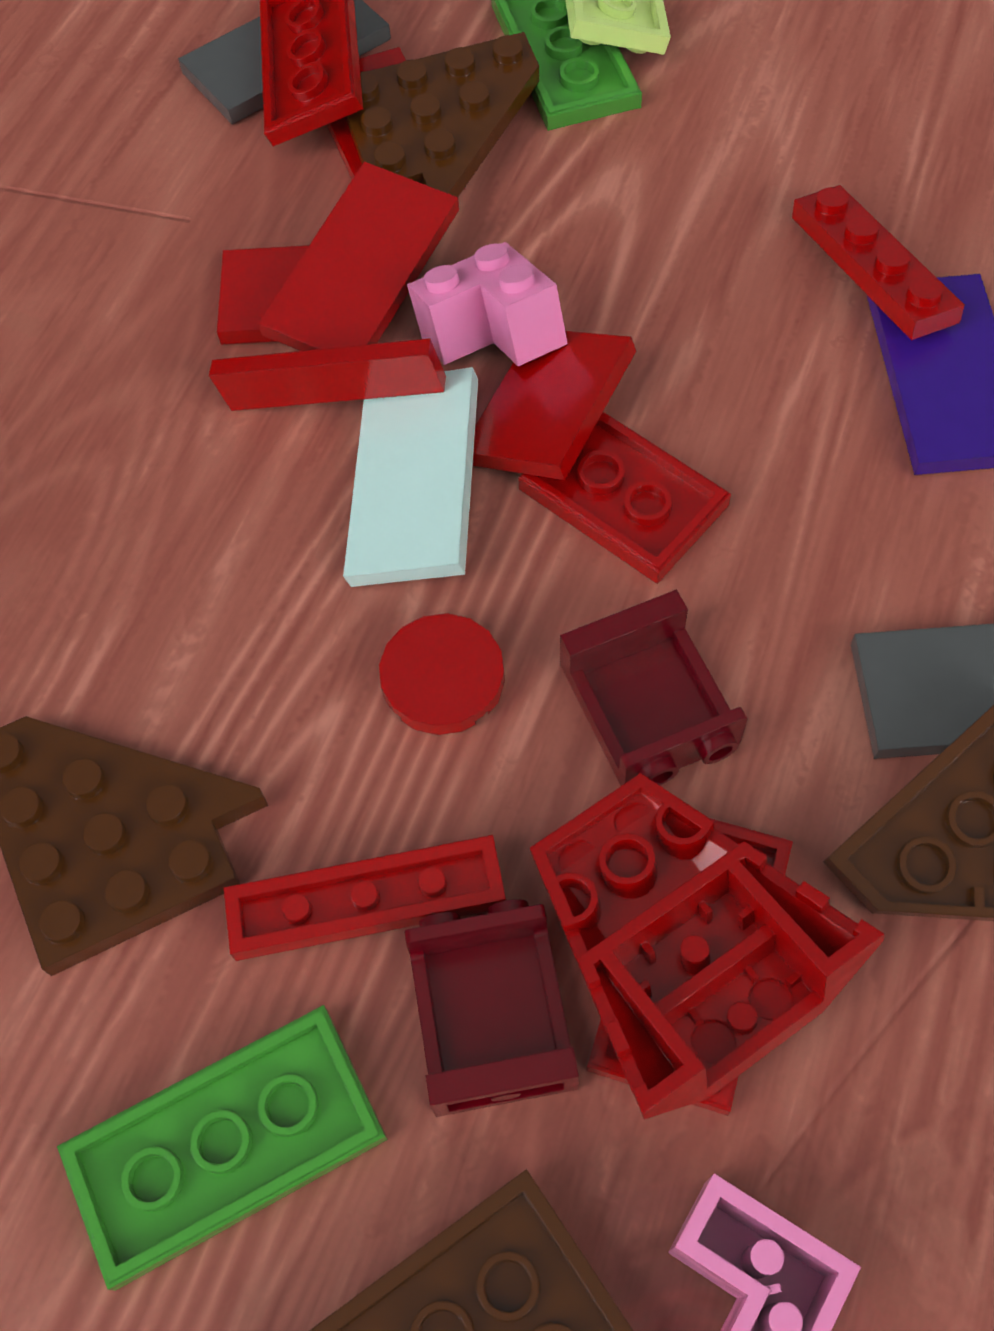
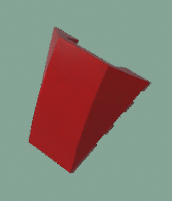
[530,773,885,1120]

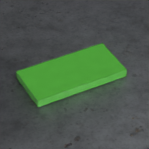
[491,0,642,131]
[57,1005,388,1291]

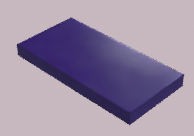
[867,274,994,475]

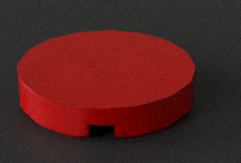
[379,613,505,735]

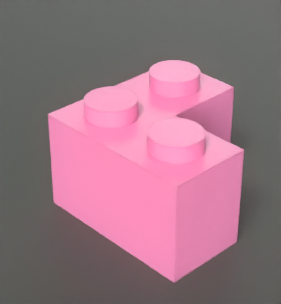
[407,242,568,366]
[668,1174,861,1331]

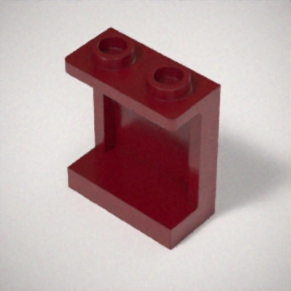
[560,589,748,786]
[404,899,579,1117]

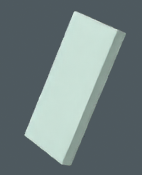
[343,367,478,587]

